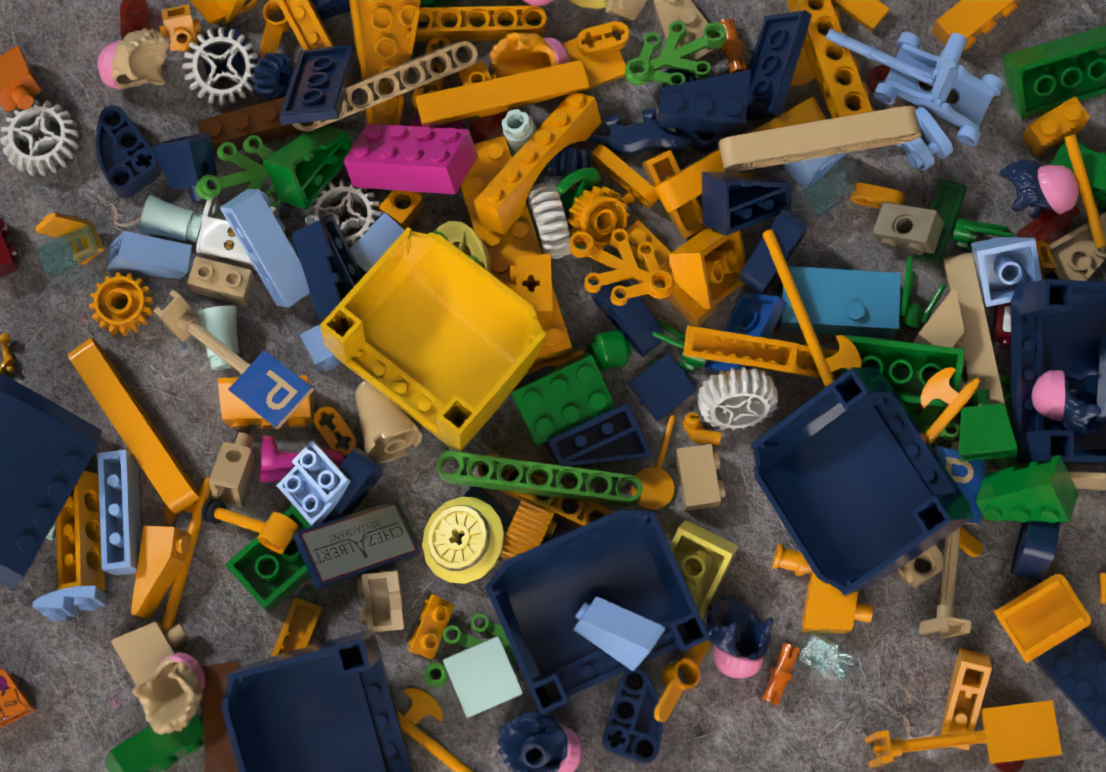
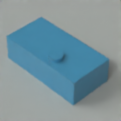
[778,266,901,338]

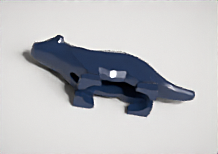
[579,108,692,156]

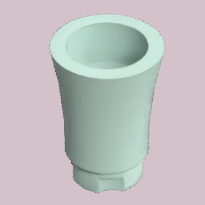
[502,109,537,157]
[139,195,202,243]
[197,306,240,370]

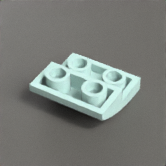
[443,636,523,718]

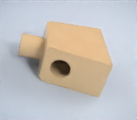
[208,433,255,508]
[111,622,190,686]

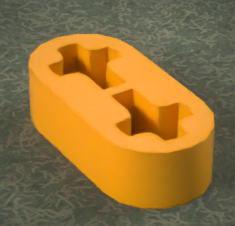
[577,21,629,57]
[849,183,905,209]
[314,407,357,458]

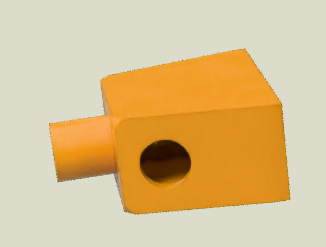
[801,572,873,633]

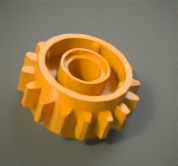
[567,186,629,250]
[89,272,154,336]

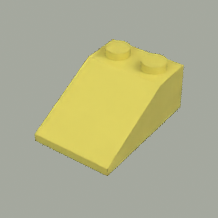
[670,520,739,620]

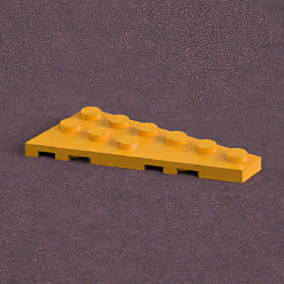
[349,0,421,125]

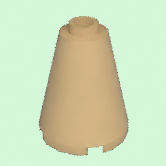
[355,381,422,463]

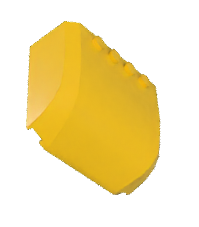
[320,228,546,452]

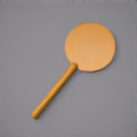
[631,415,675,510]

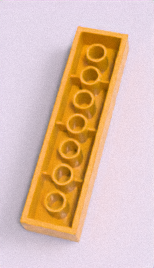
[459,135,572,366]

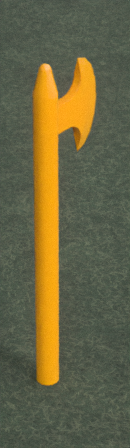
[762,229,862,387]
[921,367,980,445]
[161,477,210,632]
[397,687,474,772]

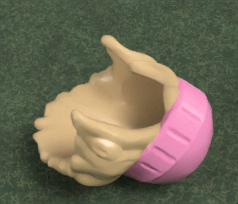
[97,28,171,90]
[132,653,206,735]

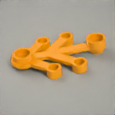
[569,228,674,306]

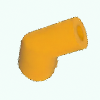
[682,412,721,446]

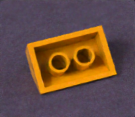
[669,227,746,309]
[218,375,314,430]

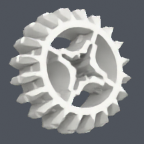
[183,28,258,105]
[0,100,79,177]
[305,179,383,249]
[527,182,570,259]
[698,366,778,431]

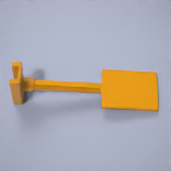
[865,700,1062,768]

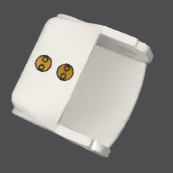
[196,196,279,271]

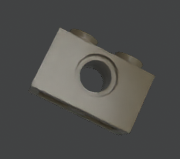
[873,202,944,255]

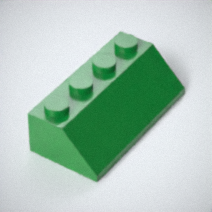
[1002,25,1106,119]
[841,335,965,407]

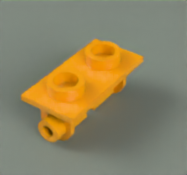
[407,594,455,661]

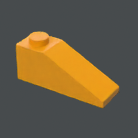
[130,526,189,619]
[940,648,992,750]

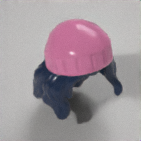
[999,159,1079,218]
[1032,369,1102,437]
[706,594,774,679]
[497,712,583,772]

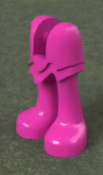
[259,436,344,483]

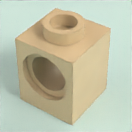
[899,544,944,589]

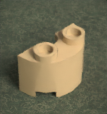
[357,571,404,633]

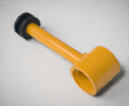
[201,499,299,554]

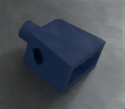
[153,132,217,202]

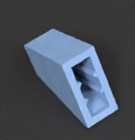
[106,231,194,279]
[573,597,665,671]

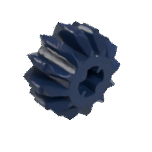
[250,52,296,101]
[546,147,593,181]

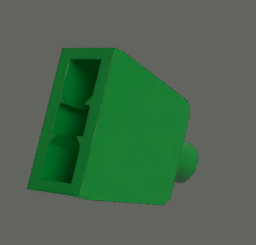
[959,390,1017,462]

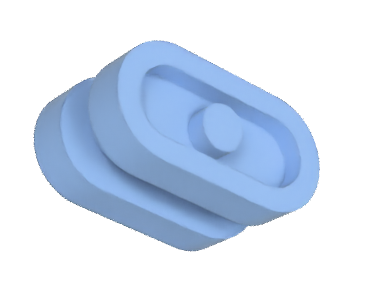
[896,107,953,171]

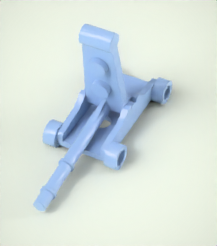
[825,29,1004,147]

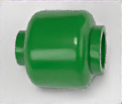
[587,330,633,370]

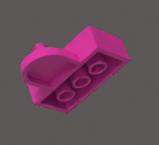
[344,116,478,194]

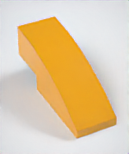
[641,150,707,239]

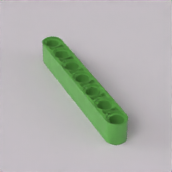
[437,451,643,507]

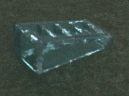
[37,225,99,277]

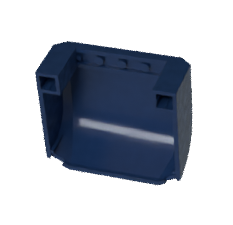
[1011,279,1106,465]
[750,368,974,596]
[0,373,102,589]
[485,510,710,715]
[221,629,414,772]

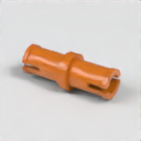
[719,19,748,74]
[761,643,801,706]

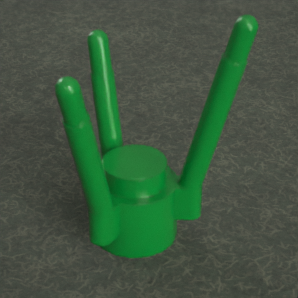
[952,218,1015,255]
[899,256,947,330]
[649,318,705,372]

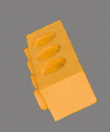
[56,471,105,591]

